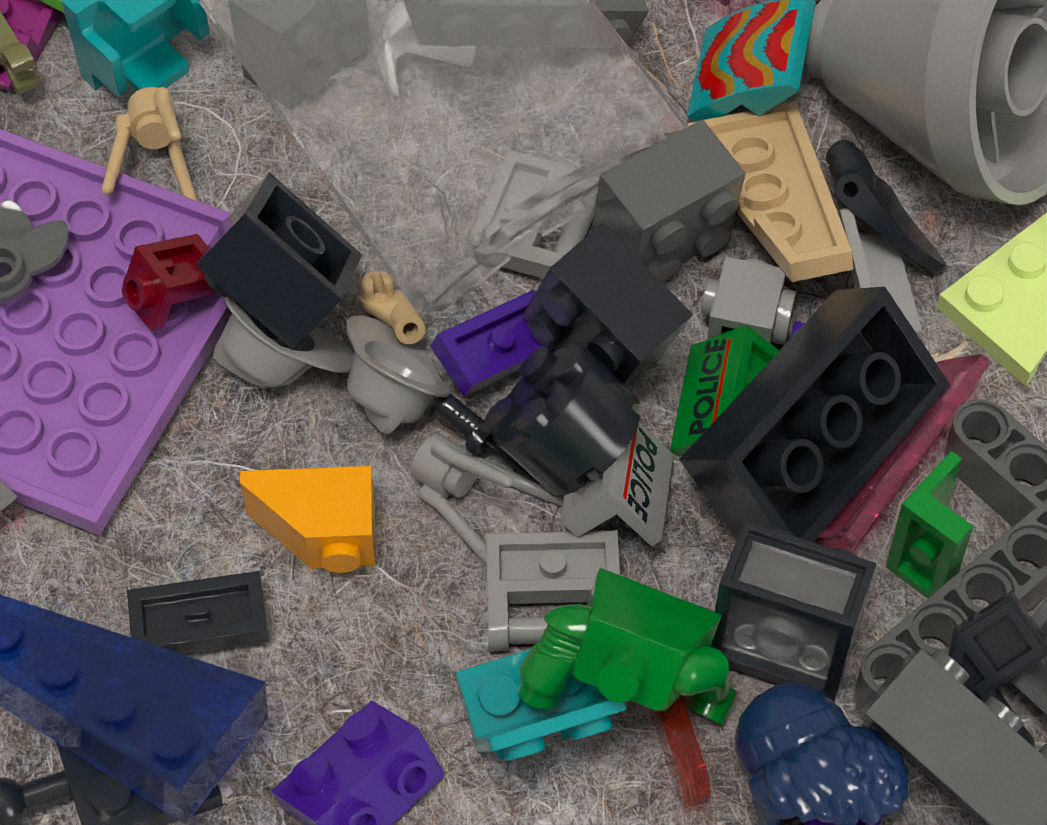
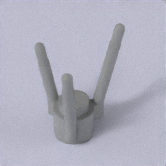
[410,433,565,565]

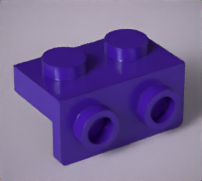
[271,700,444,825]

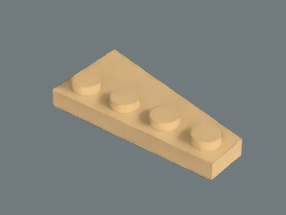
[680,101,853,282]

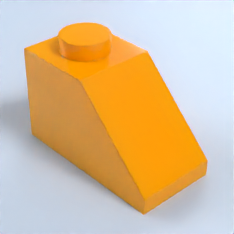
[240,466,376,573]

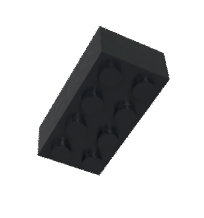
[679,286,951,542]

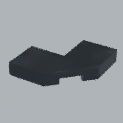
[949,590,1047,747]

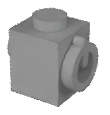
[701,256,797,345]

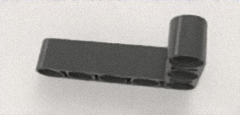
[853,399,1047,711]

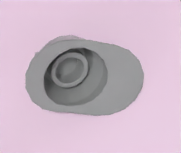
[213,297,354,387]
[345,316,451,434]

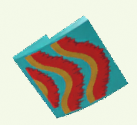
[686,0,816,122]

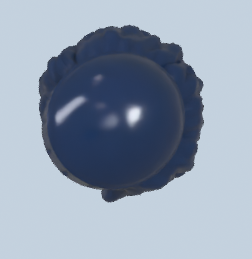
[734,682,909,825]

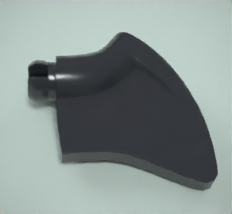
[826,140,947,275]

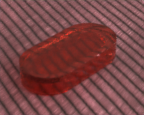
[650,695,711,809]

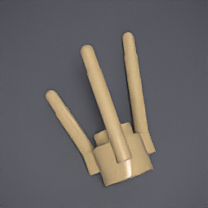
[102,87,198,201]

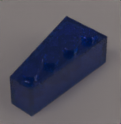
[0,594,268,825]

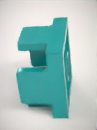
[62,0,210,97]

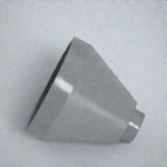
[804,0,1047,205]

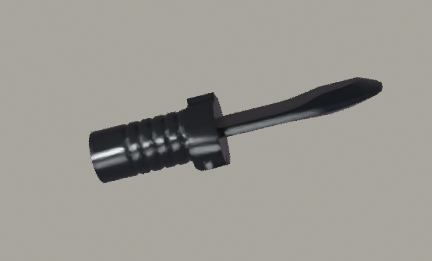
[434,393,541,485]

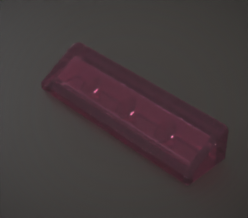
[813,354,990,553]

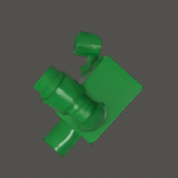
[518,568,739,726]

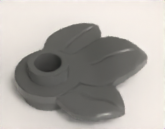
[0,199,69,303]

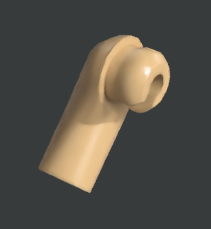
[359,271,426,344]

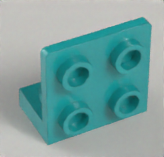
[453,649,627,761]

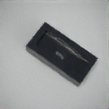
[127,571,269,661]

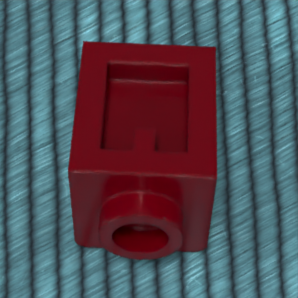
[122,234,218,331]

